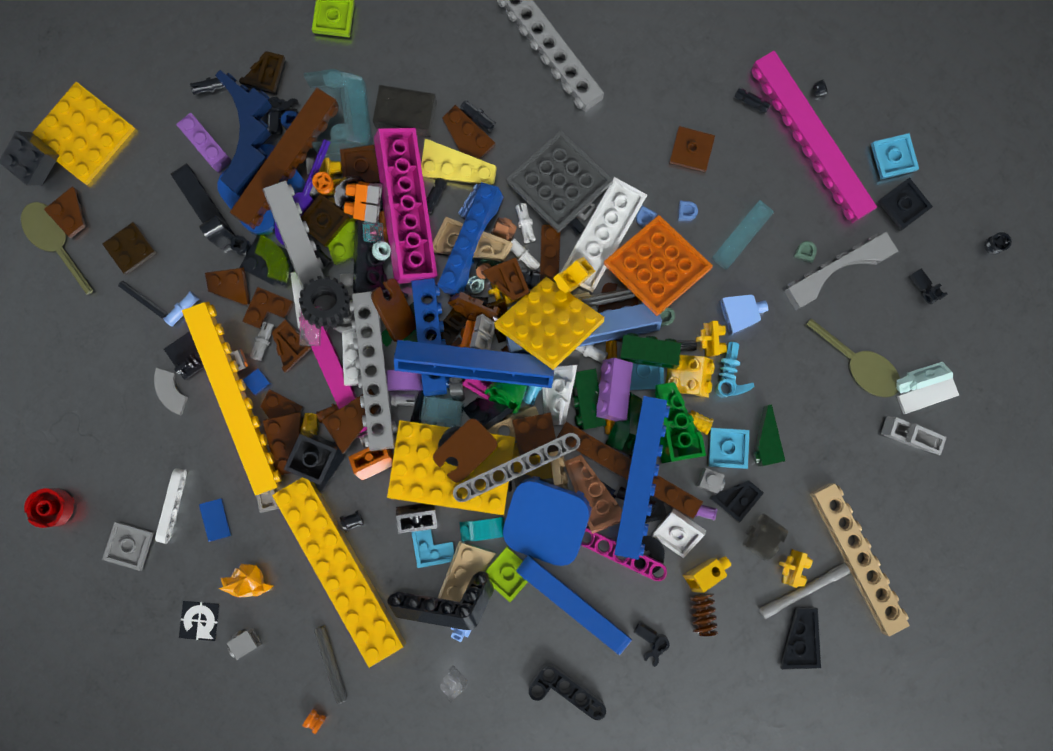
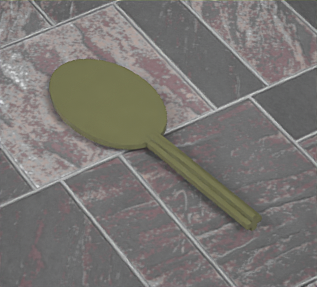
[21,202,93,295]
[806,318,900,397]

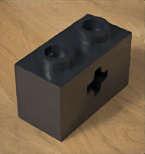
[396,503,437,534]

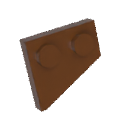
[448,292,500,322]
[272,319,312,372]

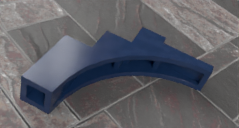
[215,70,272,197]

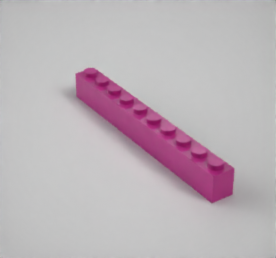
[752,50,877,223]

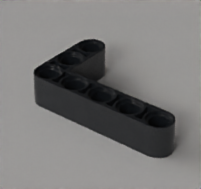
[171,163,236,249]
[387,571,494,630]

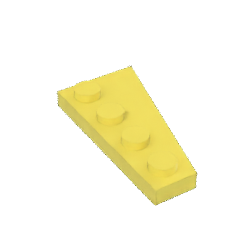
[421,139,497,186]

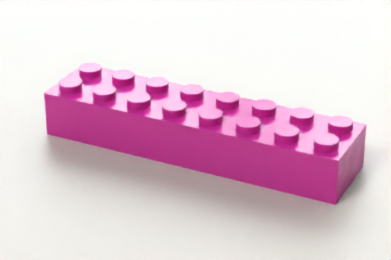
[374,128,437,284]

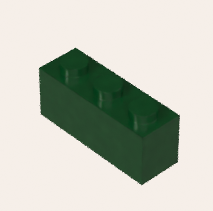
[619,333,681,370]
[571,368,606,430]

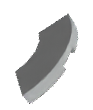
[154,368,188,415]

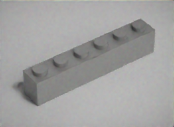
[263,181,327,290]

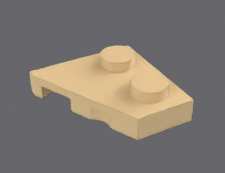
[550,451,569,490]

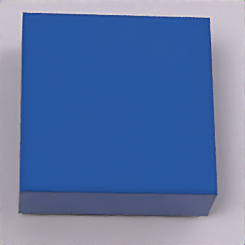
[243,368,271,395]

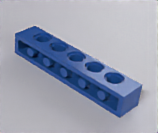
[411,278,450,397]

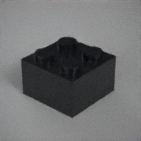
[0,131,59,186]
[284,429,338,485]

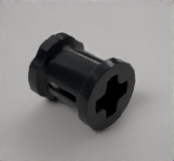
[230,235,251,256]
[340,510,364,533]

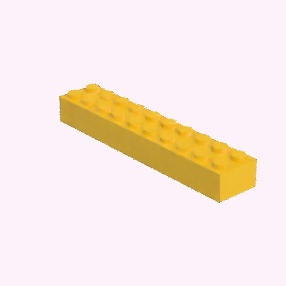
[272,477,406,668]

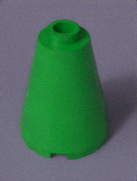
[485,382,527,413]

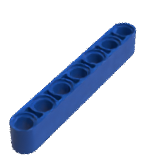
[516,555,632,655]

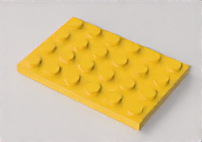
[387,420,515,515]

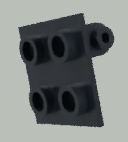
[164,331,204,380]

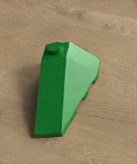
[655,382,706,464]

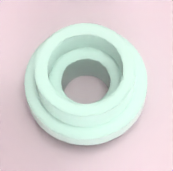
[372,241,391,260]
[466,275,484,294]

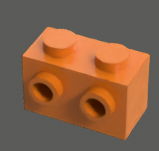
[348,447,394,480]

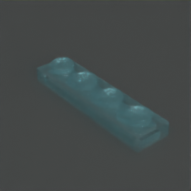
[712,200,775,270]

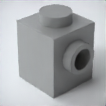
[696,468,725,494]
[227,628,262,660]

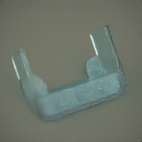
[304,69,373,155]

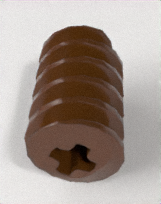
[689,593,718,637]

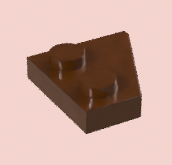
[44,186,86,238]
[481,257,530,301]
[205,267,250,305]
[260,389,304,418]

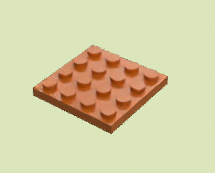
[604,215,713,316]

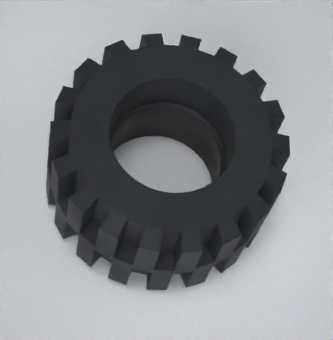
[299,276,350,329]

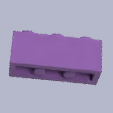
[176,113,232,173]
[596,358,633,421]

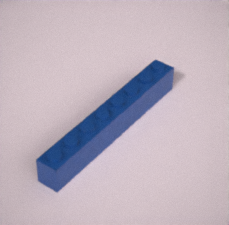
[394,340,554,388]
[614,396,670,560]

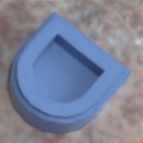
[678,200,698,221]
[636,205,658,228]

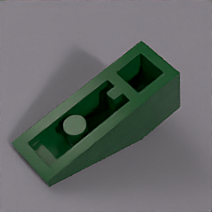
[605,392,642,456]
[753,404,785,466]

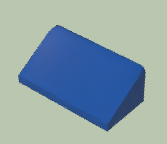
[199,498,231,542]

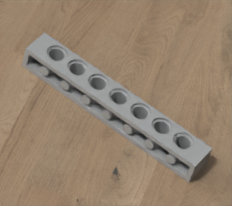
[497,0,604,112]
[349,292,395,451]

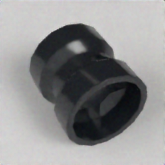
[984,232,1012,255]
[521,267,540,289]

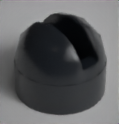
[812,79,828,96]

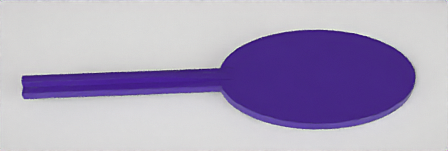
[274,139,331,246]

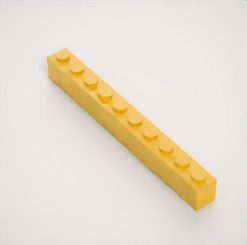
[182,302,282,496]

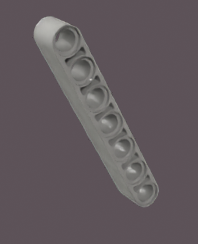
[453,433,580,502]

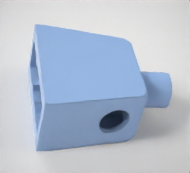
[719,295,768,335]

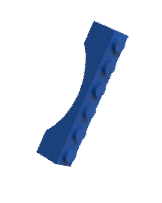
[437,182,504,295]

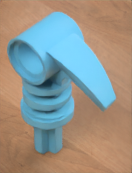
[715,342,755,398]

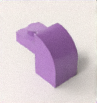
[386,370,423,391]

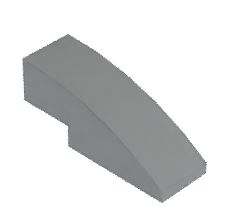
[881,416,947,455]

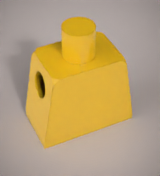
[683,556,731,593]

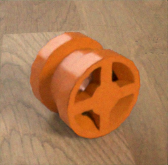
[312,172,334,195]
[302,708,326,735]

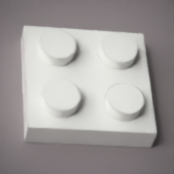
[652,508,706,558]

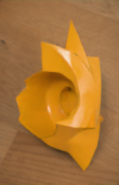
[219,563,274,597]

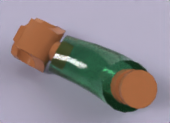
[476,217,517,280]

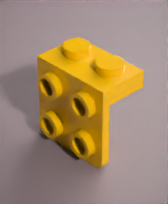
[666,355,715,398]

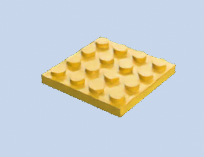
[32,82,136,185]
[494,277,605,370]

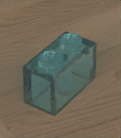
[421,396,464,428]

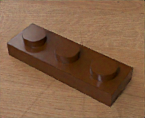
[540,225,560,282]

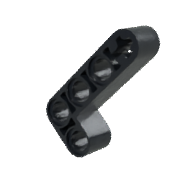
[529,663,606,720]

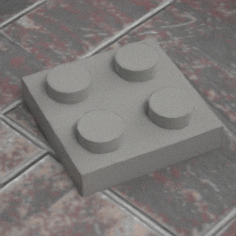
[102,522,154,571]

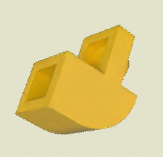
[553,257,596,293]

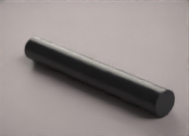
[118,281,168,320]

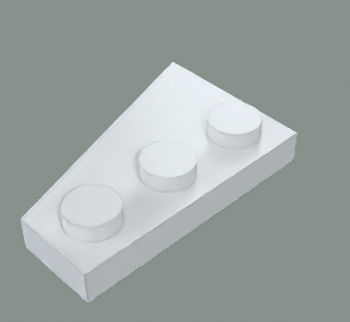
[542,365,578,425]

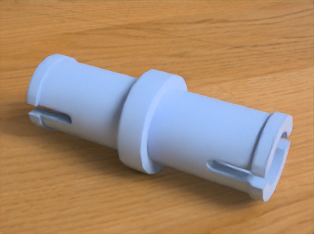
[163,291,199,327]

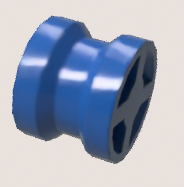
[281,111,298,131]

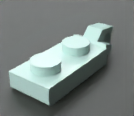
[896,362,953,393]

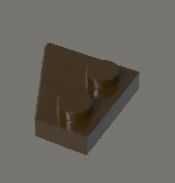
[239,51,285,93]

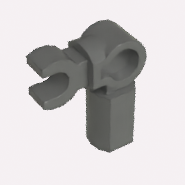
[449,377,465,402]

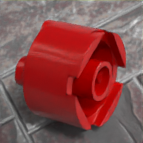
[24,488,74,528]

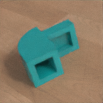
[459,517,504,541]

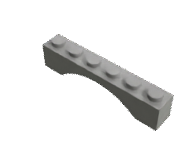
[784,232,898,311]

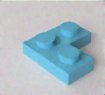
[411,529,455,568]

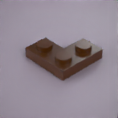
[242,287,294,329]

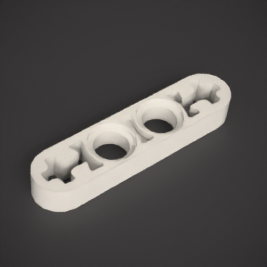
[155,468,187,544]

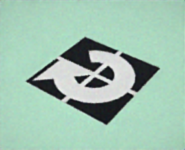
[179,601,220,641]

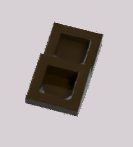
[432,308,468,346]

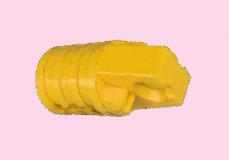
[689,410,714,435]
[300,413,318,435]

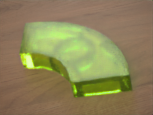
[255,235,289,283]

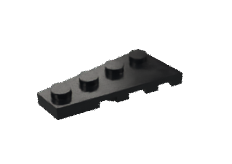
[353,219,390,300]

